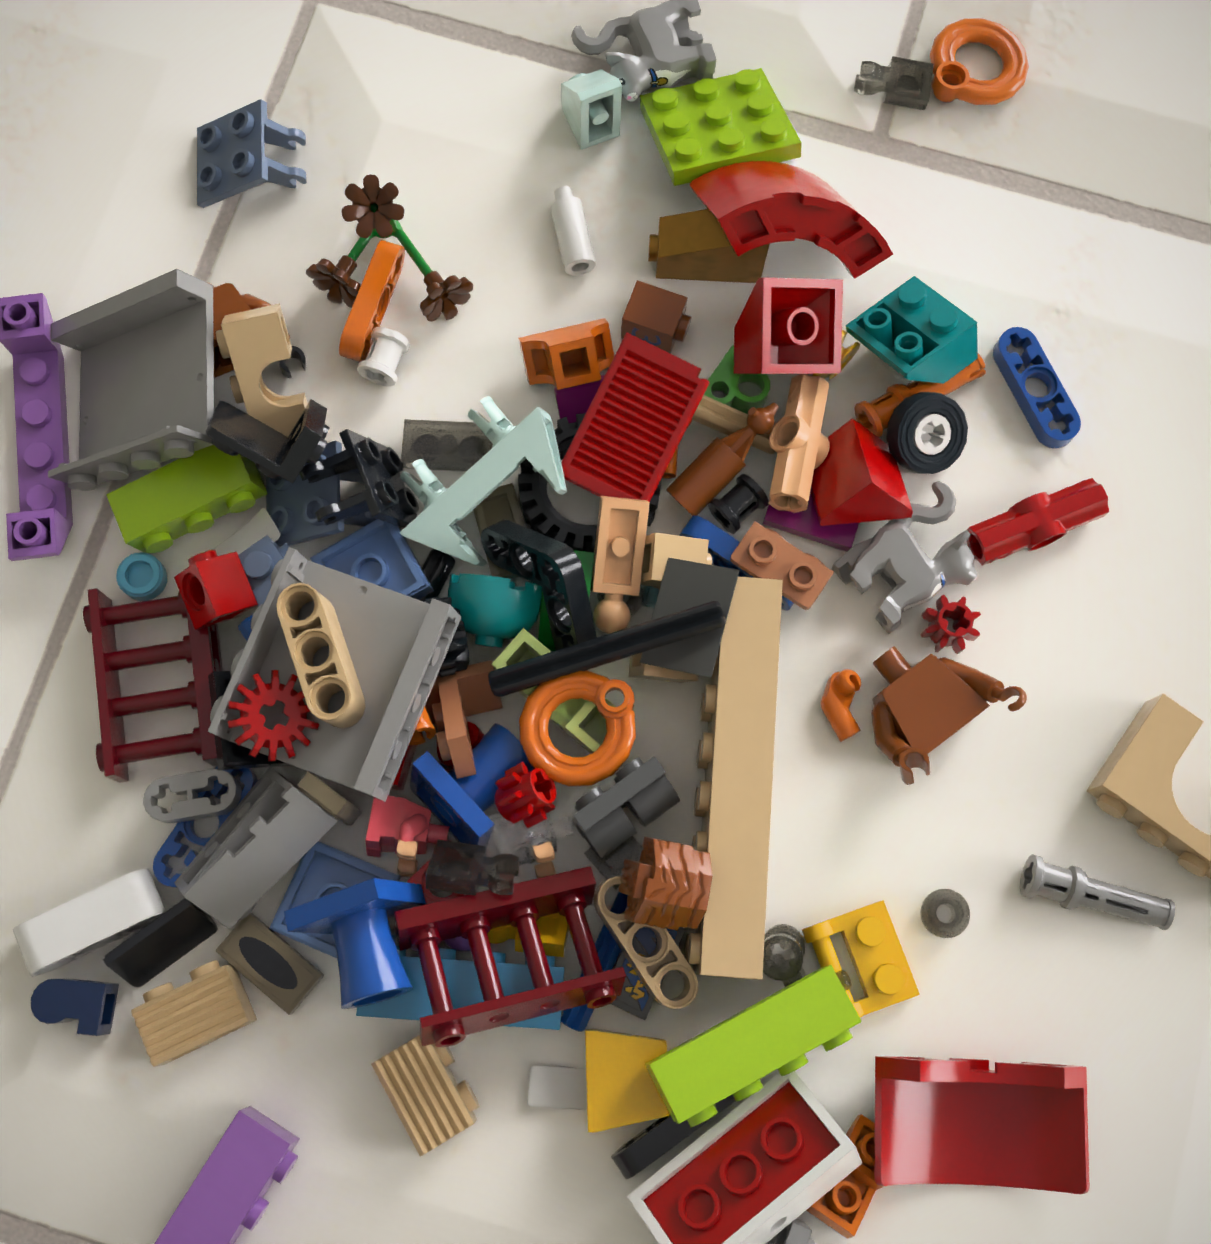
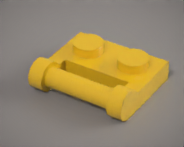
[801,900,920,1017]

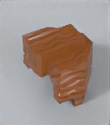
[619,837,713,930]

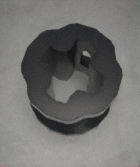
[708,473,769,534]

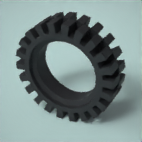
[518,413,661,553]

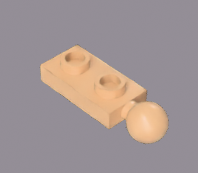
[591,496,650,634]

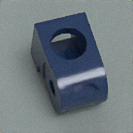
[31,979,119,1036]

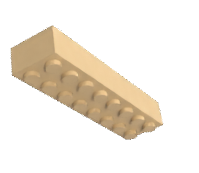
[685,576,783,980]

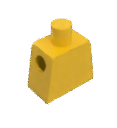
[585,1029,669,1132]

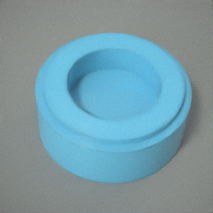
[116,552,167,601]

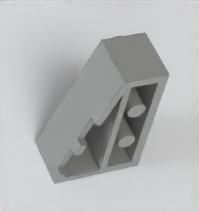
[175,766,338,929]

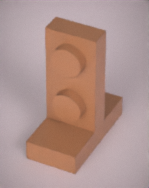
[425,660,503,779]

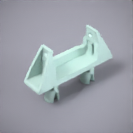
[400,396,567,566]

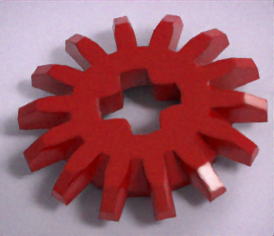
[227,670,319,761]

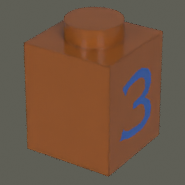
[621,280,692,354]

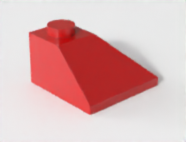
[734,277,843,374]

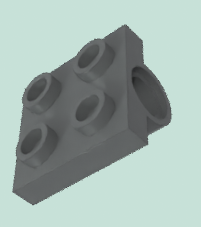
[572,756,680,859]

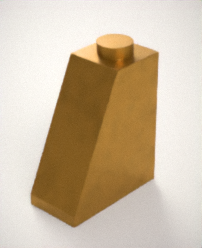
[648,209,770,283]

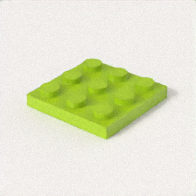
[639,68,802,186]

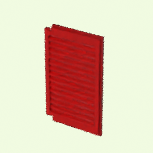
[561,332,710,502]

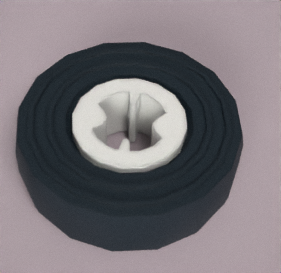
[886,392,968,474]

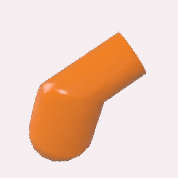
[821,669,861,742]

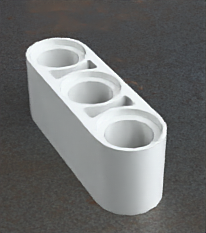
[13,868,166,977]

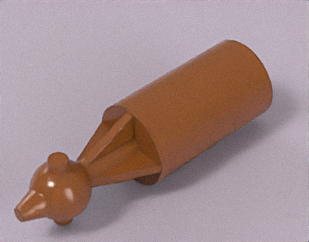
[666,402,779,516]

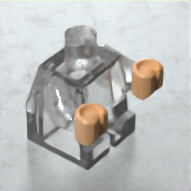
[489,812,574,878]

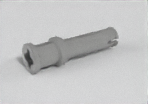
[1020,854,1175,930]

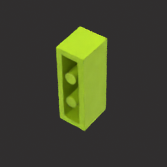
[106,445,268,553]

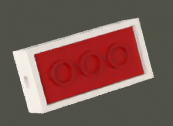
[627,1071,862,1244]

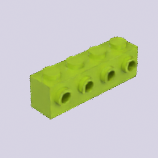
[645,965,862,1127]

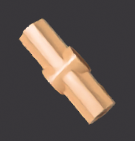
[768,374,830,513]

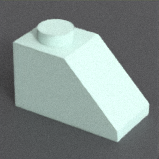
[561,69,622,150]

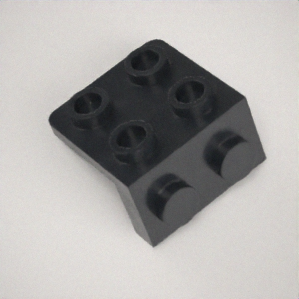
[206,399,330,484]

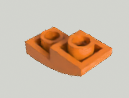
[806,1114,884,1239]

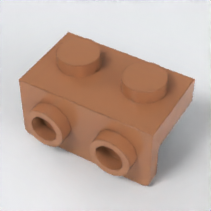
[730,521,834,610]

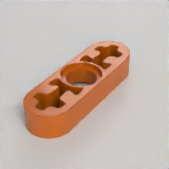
[339,240,405,362]

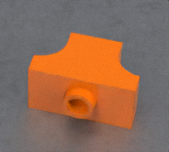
[518,318,614,390]

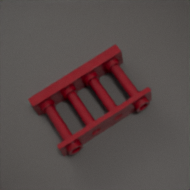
[83,588,223,783]
[394,866,626,1048]

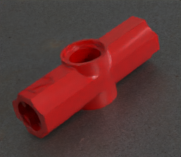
[967,478,1110,566]

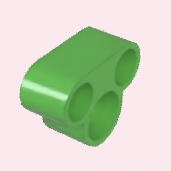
[704,345,771,414]

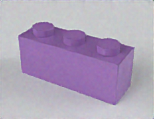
[154,1106,300,1244]

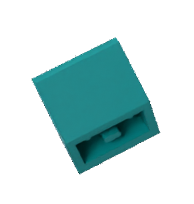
[846,276,978,384]

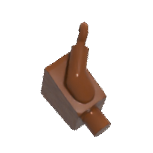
[871,646,1027,785]

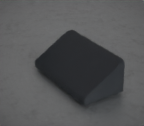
[103,898,218,987]

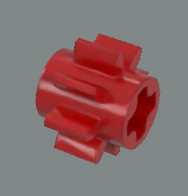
[920,595,981,654]
[495,762,556,828]

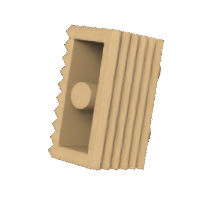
[131,960,257,1067]
[371,1035,480,1157]

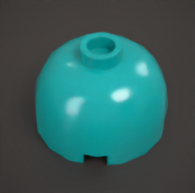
[448,573,542,648]

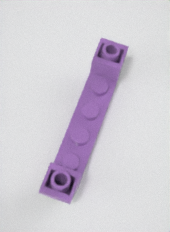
[0,293,73,561]

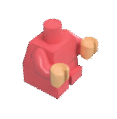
[365,796,449,877]

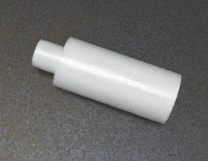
[551,186,596,275]

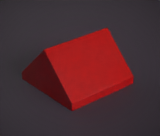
[811,418,913,526]

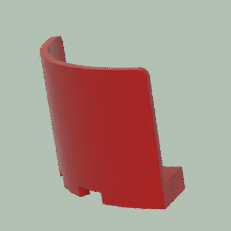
[689,161,894,279]
[874,1056,1090,1195]

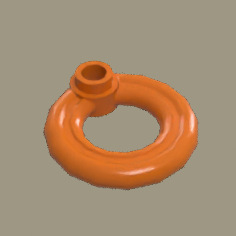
[930,18,1029,105]
[519,670,636,787]

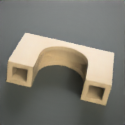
[1086,693,1211,879]

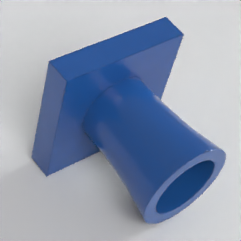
[410,723,534,858]
[284,878,426,1009]

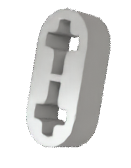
[143,769,242,823]

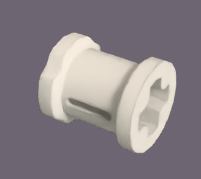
[357,327,410,387]

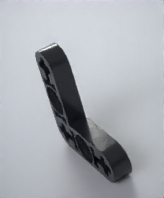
[481,519,597,651]

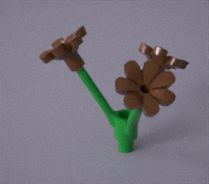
[306,174,473,322]

